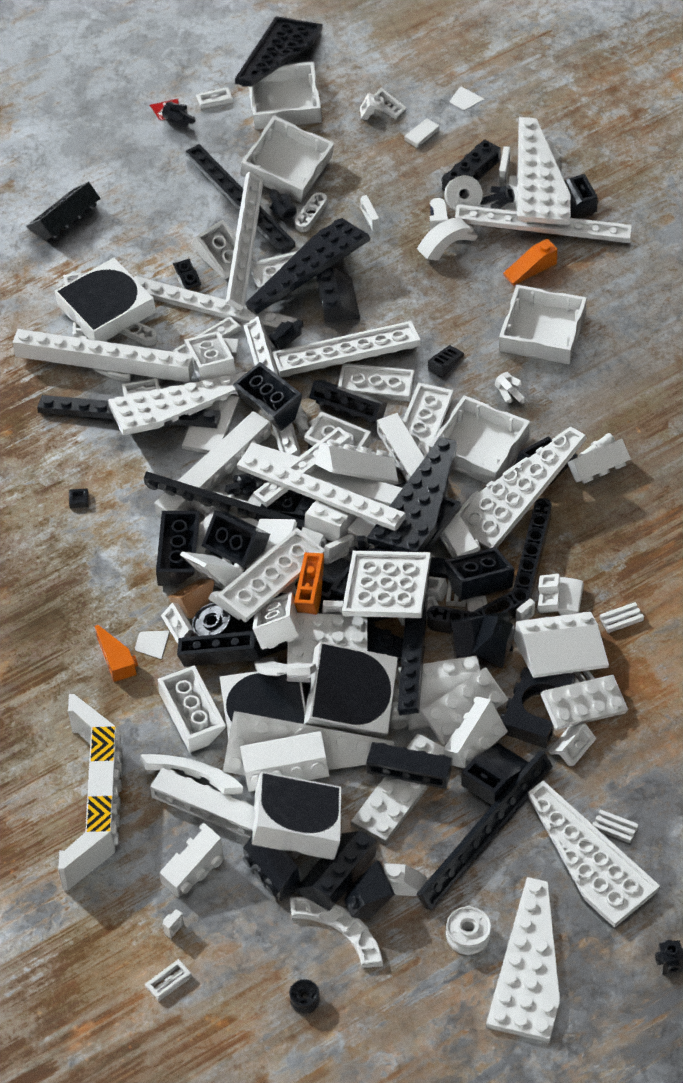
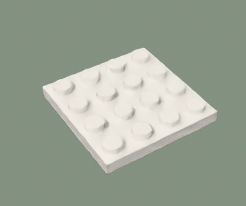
[342,551,431,618]
[287,613,367,682]

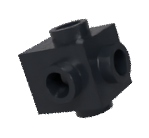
[655,940,683,975]

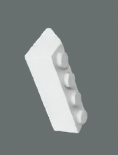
[315,441,398,484]
[158,665,226,753]
[240,731,329,792]

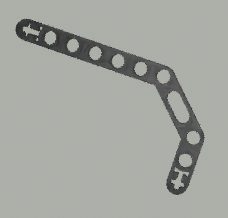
[427,498,552,634]

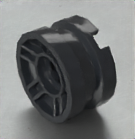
[289,979,320,1014]

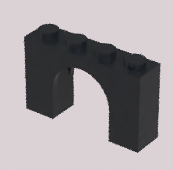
[500,667,575,749]

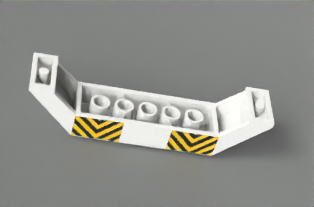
[58,694,123,890]

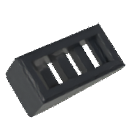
[428,345,464,377]

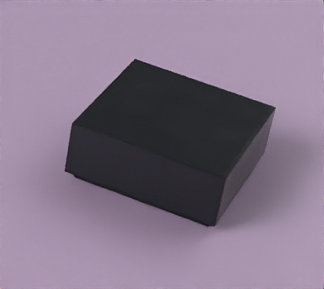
[69,488,89,508]

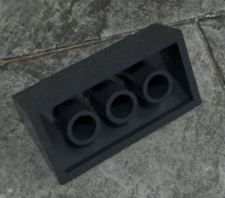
[26,181,101,240]
[232,362,302,431]
[156,511,200,586]
[295,831,377,911]

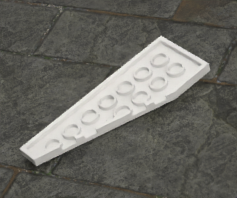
[517,117,570,225]
[108,372,247,435]
[458,427,587,549]
[223,711,394,776]
[528,781,660,928]
[486,877,560,1043]

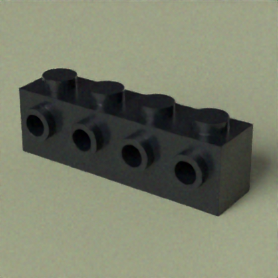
[441,139,501,197]
[309,380,388,423]
[177,631,261,667]
[366,742,452,789]

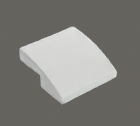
[537,577,584,616]

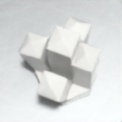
[495,372,527,404]

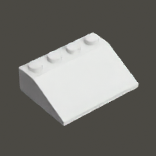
[514,612,609,678]
[398,655,480,730]

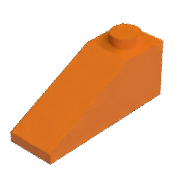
[503,239,558,286]
[294,552,324,615]
[95,625,138,682]

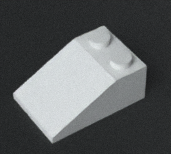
[191,219,253,280]
[184,331,236,381]
[304,412,371,449]
[304,501,358,541]
[180,552,244,590]
[253,592,300,650]

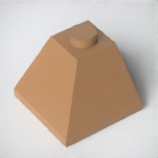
[168,578,215,620]

